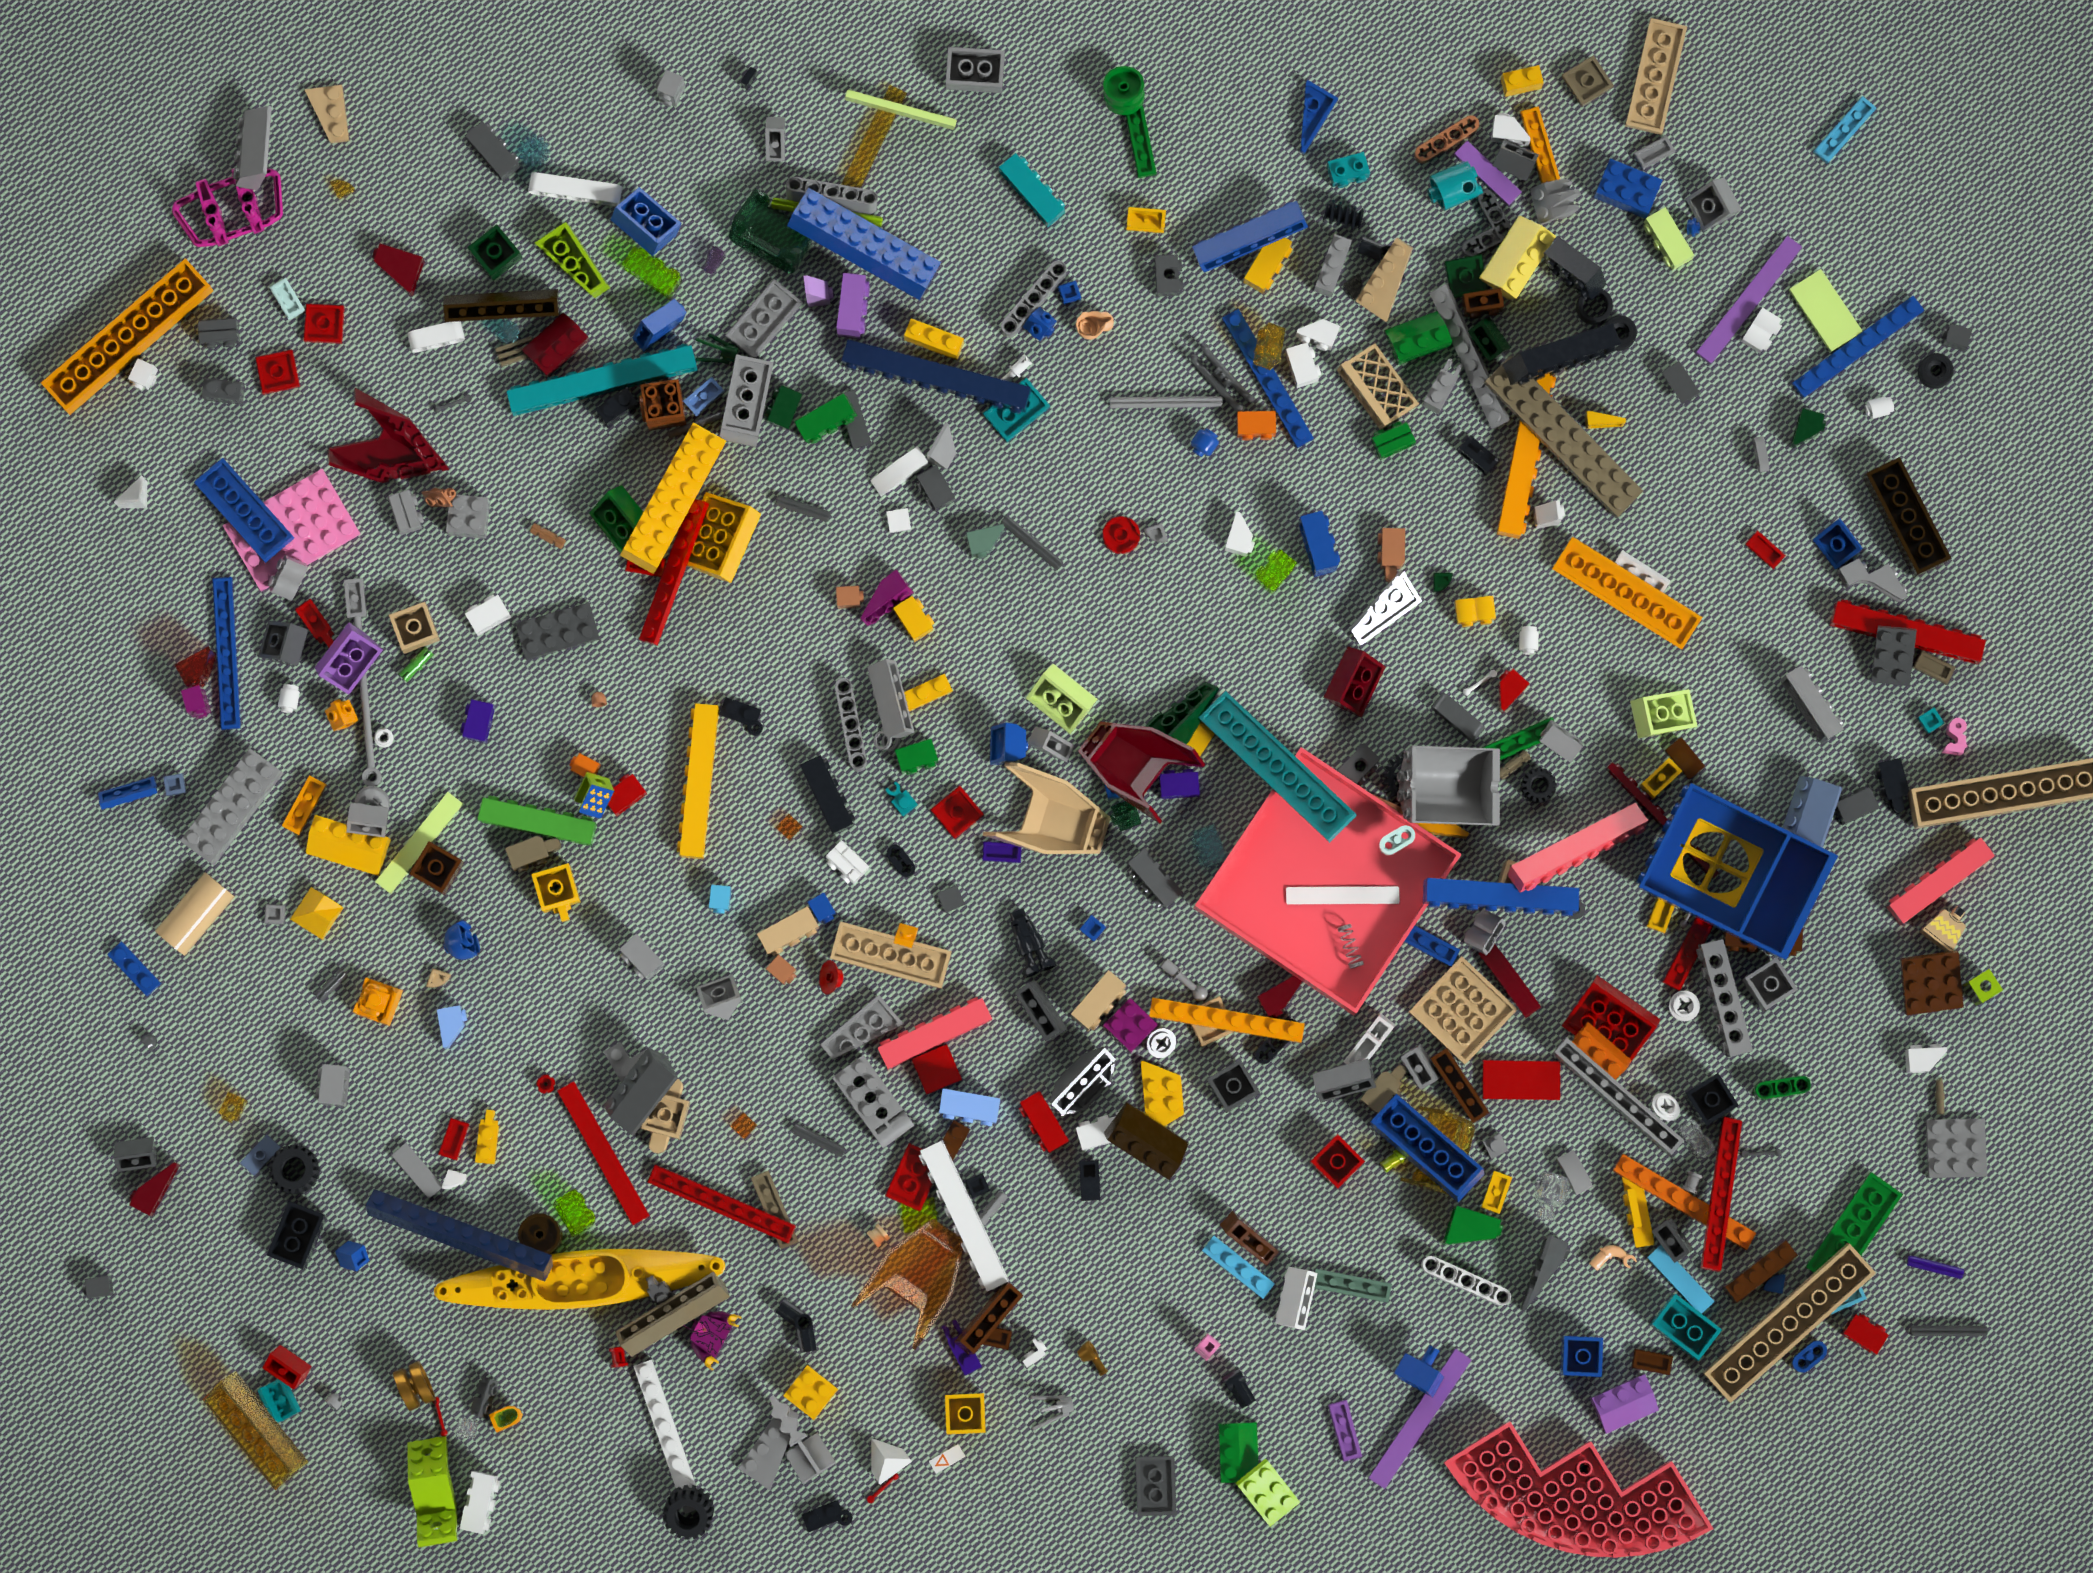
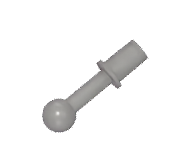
[1160,958,1208,1001]

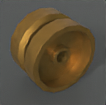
[393,1361,436,1411]

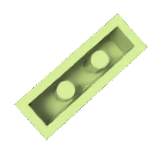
[1643,207,1694,271]

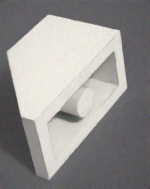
[1491,113,1530,146]
[1225,511,1255,557]

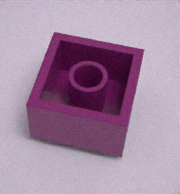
[1103,998,1158,1054]

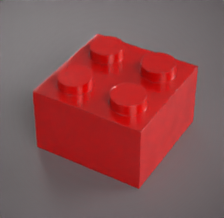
[1309,1134,1365,1190]

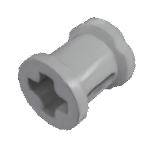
[1681,1171,1704,1195]

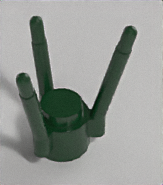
[695,333,738,365]

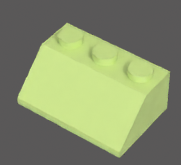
[1026,664,1098,734]

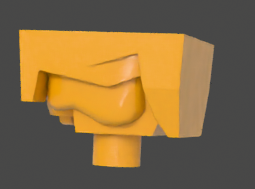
[353,977,403,1026]

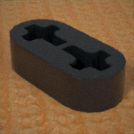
[887,845,915,878]

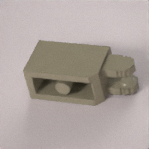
[505,836,562,873]
[1359,1064,1407,1114]

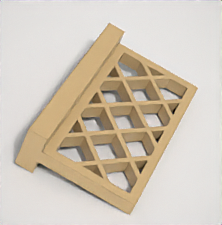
[1337,343,1419,429]

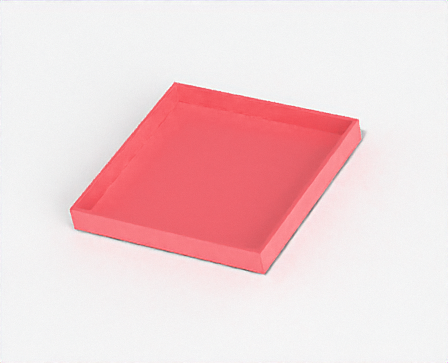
[1193,747,1462,1016]

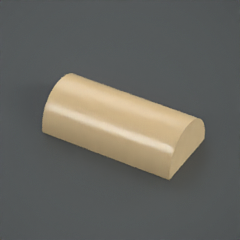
[155,872,235,956]

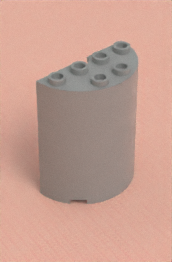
[1397,746,1500,826]

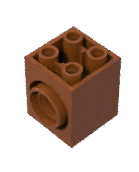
[639,379,687,431]

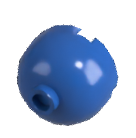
[443,920,480,960]

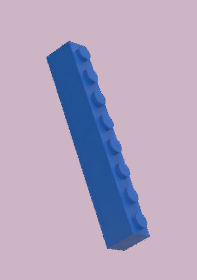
[1423,878,1579,916]

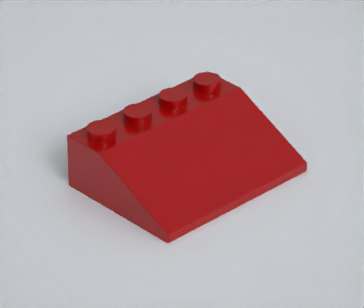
[1562,975,1661,1063]

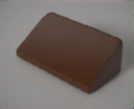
[1665,737,1705,780]

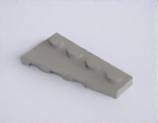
[820,995,904,1060]
[738,1409,799,1490]

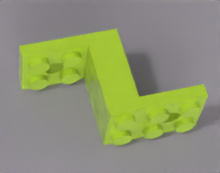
[407,1436,457,1548]

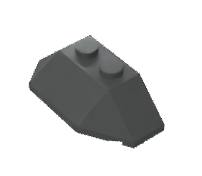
[1050,1047,1116,1116]

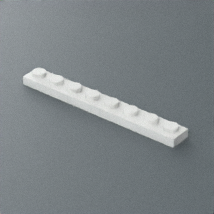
[633,1359,697,1514]

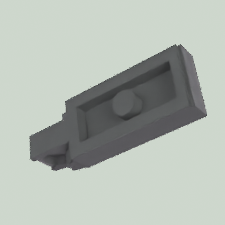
[646,1275,675,1306]

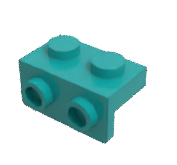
[257,1379,301,1424]

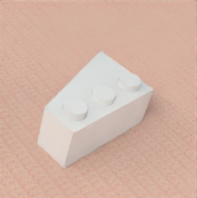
[460,1471,500,1534]

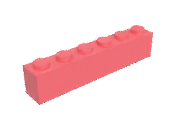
[1887,838,1995,925]
[878,997,992,1070]

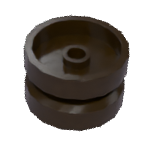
[518,1213,563,1254]

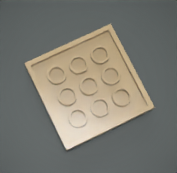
[1409,956,1518,1065]

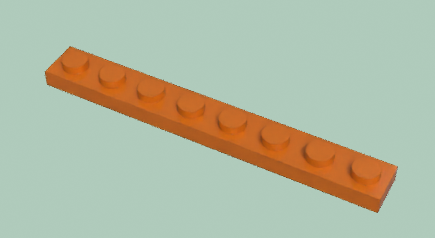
[1613,1154,1756,1250]

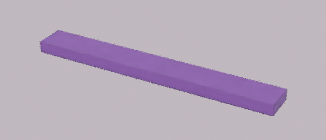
[1696,236,1802,365]
[1368,1349,1472,1489]

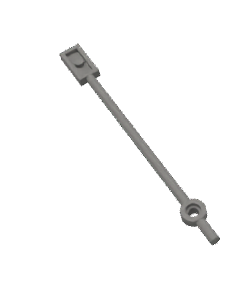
[344,578,382,806]

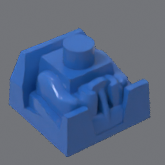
[990,722,1028,765]

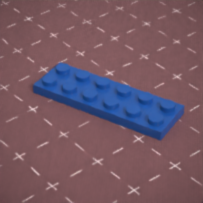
[194,458,295,563]

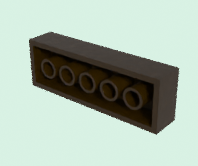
[1862,457,1952,578]

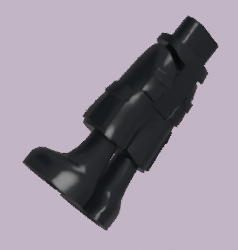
[1010,908,1057,978]

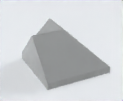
[927,422,957,469]
[696,974,742,1020]

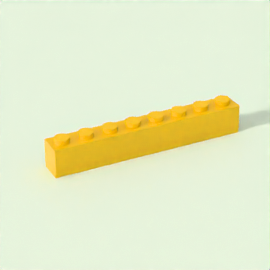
[677,703,719,859]

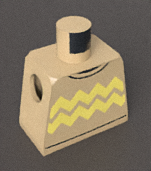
[1919,906,1966,952]

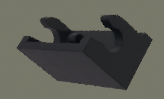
[1457,435,1500,476]

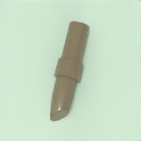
[1935,1077,1945,1115]

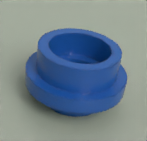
[1687,218,1700,237]

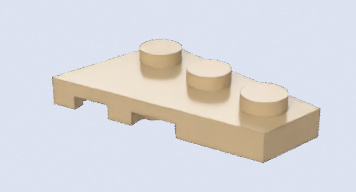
[305,85,350,144]

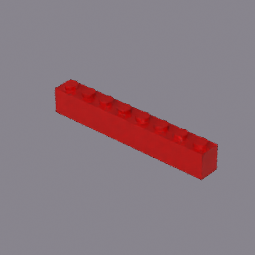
[1829,599,1986,665]

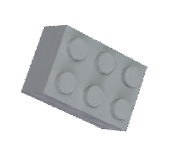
[946,47,1005,93]

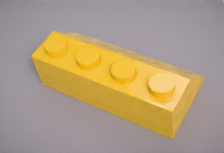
[306,815,391,876]

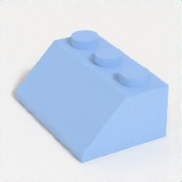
[939,1089,1000,1127]

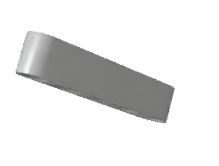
[786,177,878,214]
[1001,260,1067,338]
[835,678,867,772]

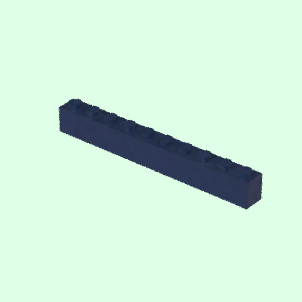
[842,339,1031,414]
[366,1189,553,1282]

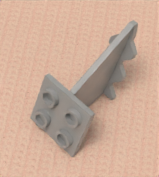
[770,1395,836,1484]

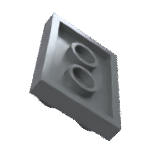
[1871,625,1917,686]
[1135,1456,1177,1516]

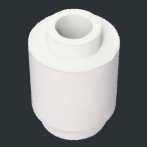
[1864,396,1894,419]
[1519,626,1539,655]
[278,684,300,713]

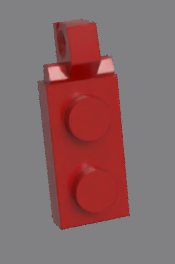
[295,598,334,648]

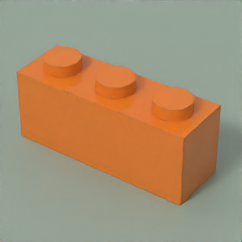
[1572,1022,1631,1080]

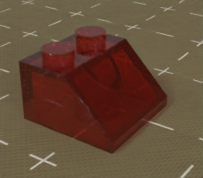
[175,646,216,688]

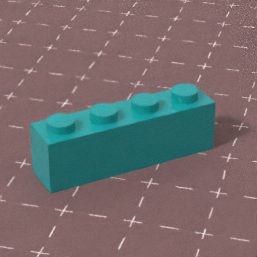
[999,153,1065,228]

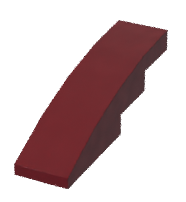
[1478,944,1541,1019]

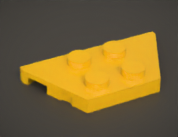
[1141,1061,1184,1126]

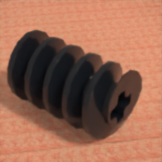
[1322,200,1364,232]

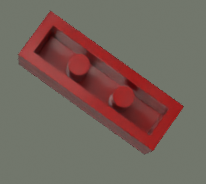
[1018,1091,1069,1153]

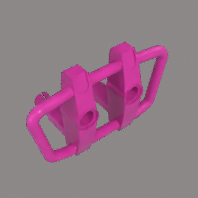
[172,168,283,247]

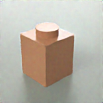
[836,586,864,609]
[766,954,797,985]

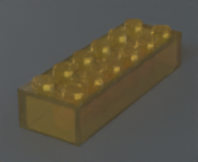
[202,1371,308,1491]

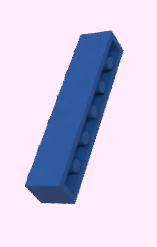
[1192,201,1308,273]

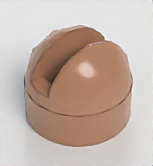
[591,692,607,707]

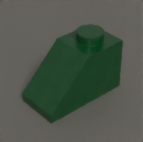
[1790,408,1826,448]

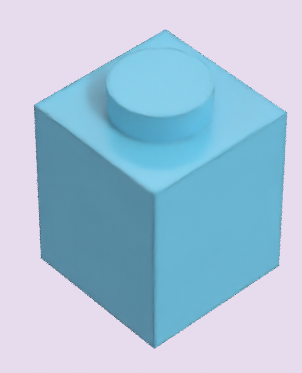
[709,885,732,914]

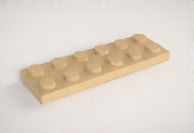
[1625,18,1687,135]
[830,921,952,989]

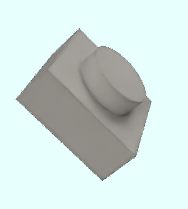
[1482,1133,1509,1159]

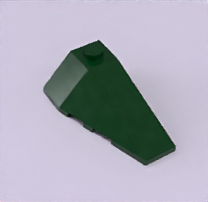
[1145,682,1219,744]

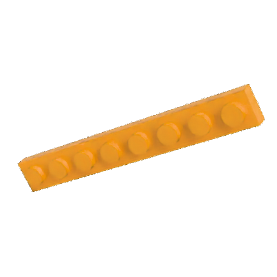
[1149,998,1305,1043]

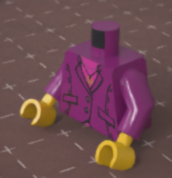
[684,1311,742,1371]

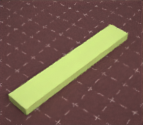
[844,90,957,130]
[375,792,463,894]

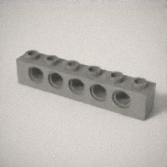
[1696,939,1753,1057]

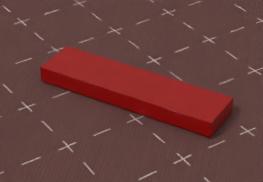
[1662,917,1713,991]

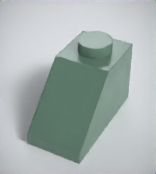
[966,524,1004,559]

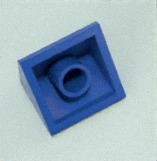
[1812,518,1863,570]

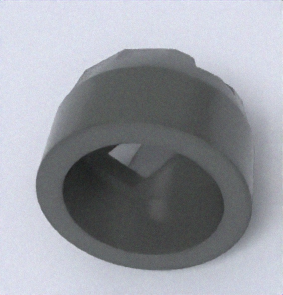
[141,1034,157,1051]

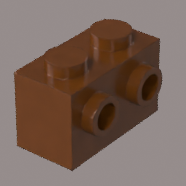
[1462,288,1504,319]

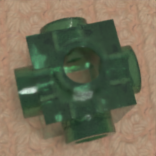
[1110,801,1142,832]

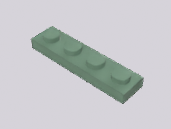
[1314,1269,1392,1303]

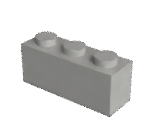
[1314,234,1352,298]

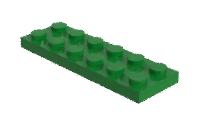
[1805,1172,1903,1273]

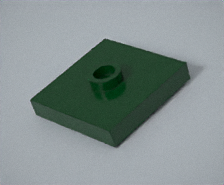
[1444,254,1488,298]

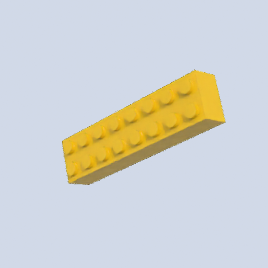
[620,422,726,574]

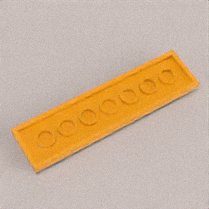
[1552,536,1703,649]

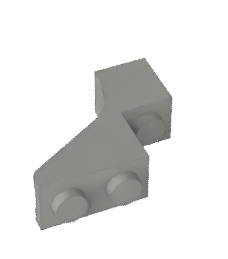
[1837,558,1908,602]

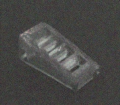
[456,1418,478,1439]

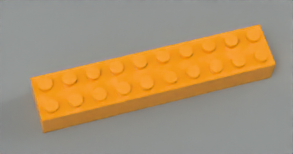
[41,258,214,415]

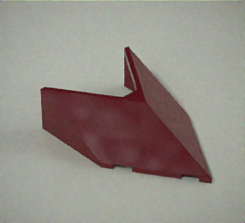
[328,388,450,483]

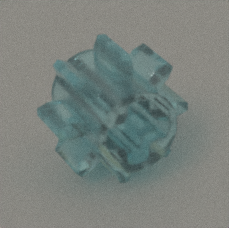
[495,319,520,344]

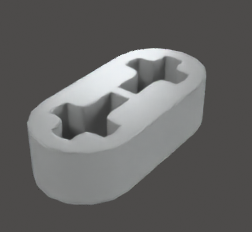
[1752,436,1769,473]

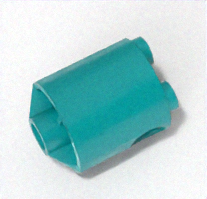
[1427,161,1483,211]

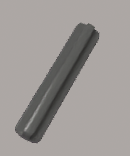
[776,495,831,522]
[792,1124,846,1157]

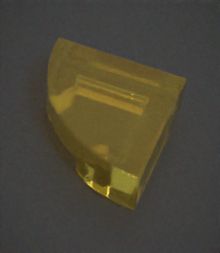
[330,180,356,200]

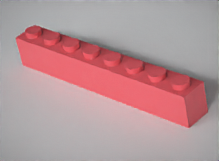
[1507,803,1649,893]

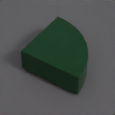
[1433,573,1453,593]

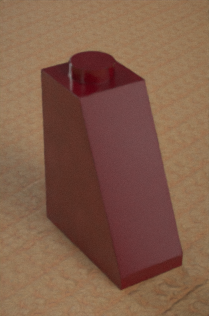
[372,243,425,296]

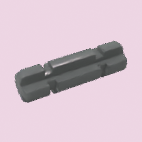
[315,969,348,1001]

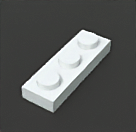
[1615,550,1671,592]

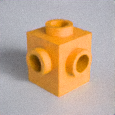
[325,699,358,731]

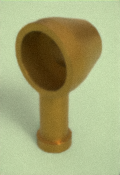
[1077,1341,1108,1376]

